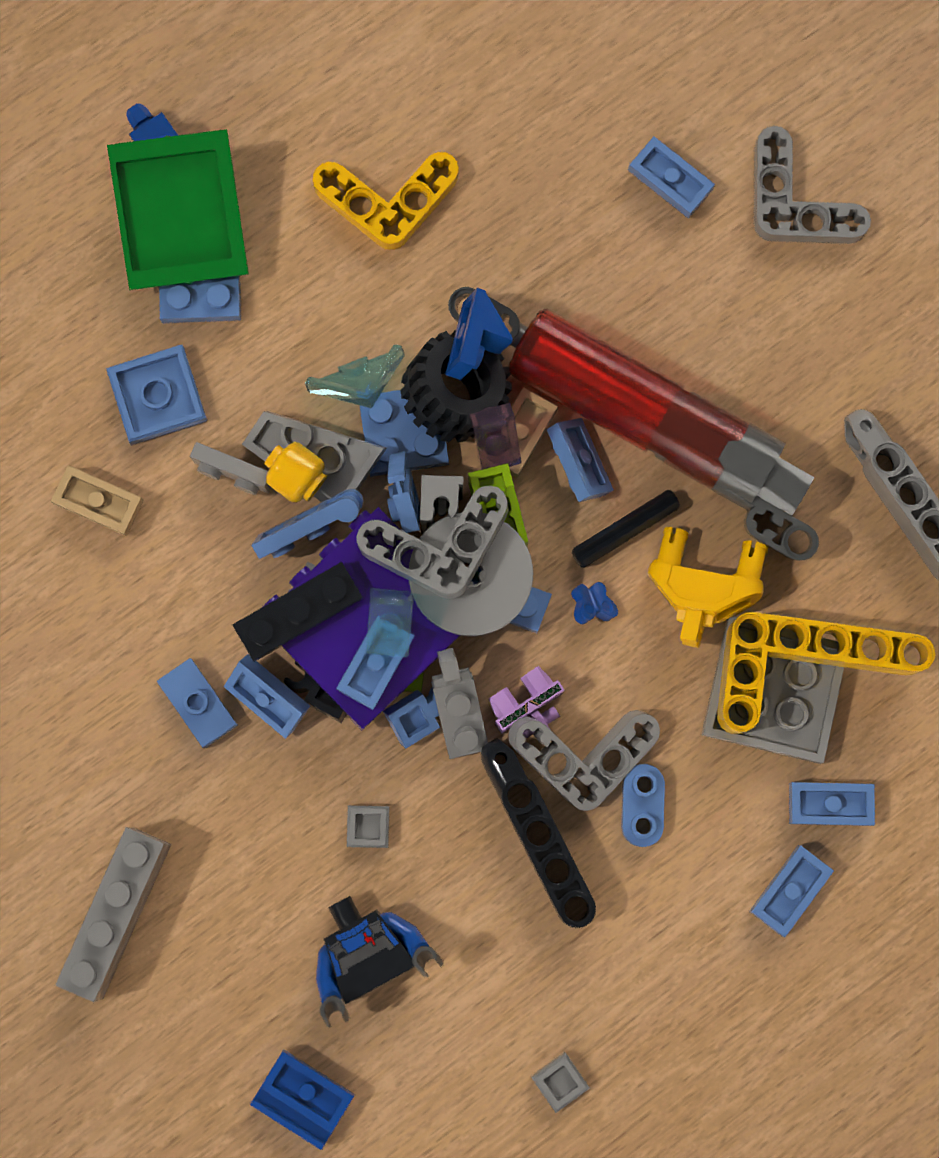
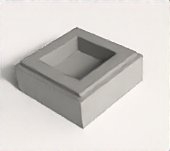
[347,806,389,848]
[531,1052,590,1113]

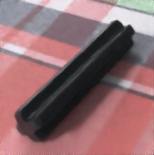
[572,490,680,568]

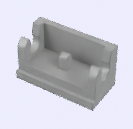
[420,475,463,534]

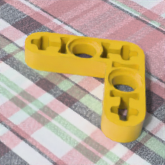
[312,152,459,250]

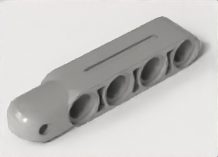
[844,409,939,581]

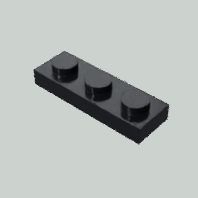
[232,562,363,662]

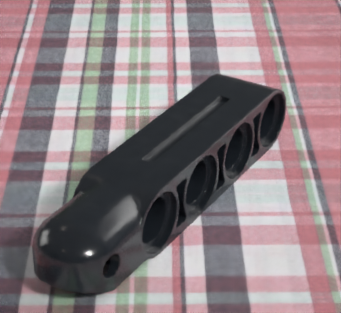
[481,738,596,928]

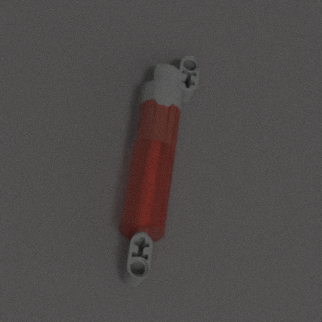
[448,287,819,561]

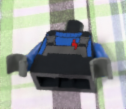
[316,896,443,1028]

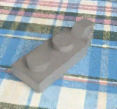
[431,648,488,759]

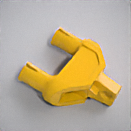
[647,527,768,648]

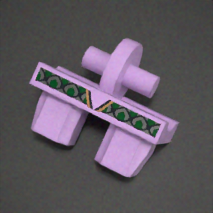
[489,666,564,738]

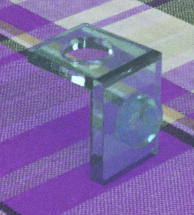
[366,588,413,657]

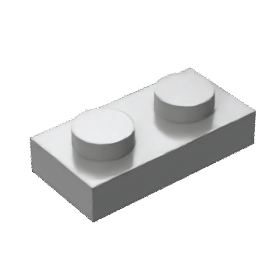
[190,442,271,495]

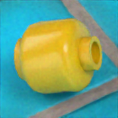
[264,442,327,503]

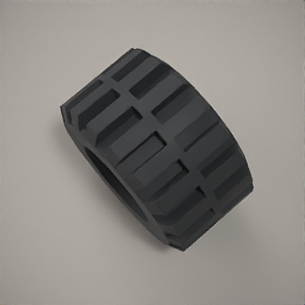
[400,330,512,442]

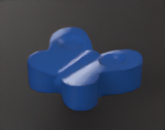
[571,582,618,624]

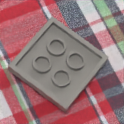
[701,616,844,764]

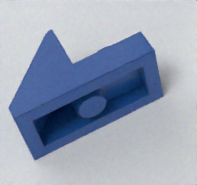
[445,288,513,380]

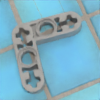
[754,126,871,244]
[357,486,508,599]
[508,710,660,811]

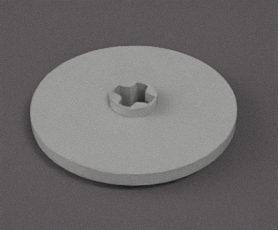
[409,512,533,636]

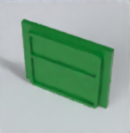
[107,129,249,290]

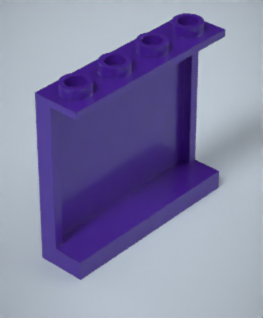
[263,507,461,731]

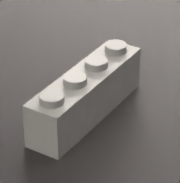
[55,827,171,1002]

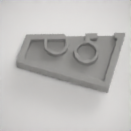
[242,411,387,502]

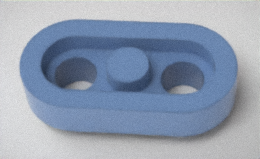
[621,764,665,847]

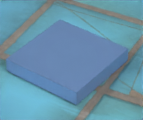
[106,344,207,446]

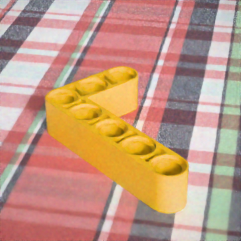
[717,612,935,734]

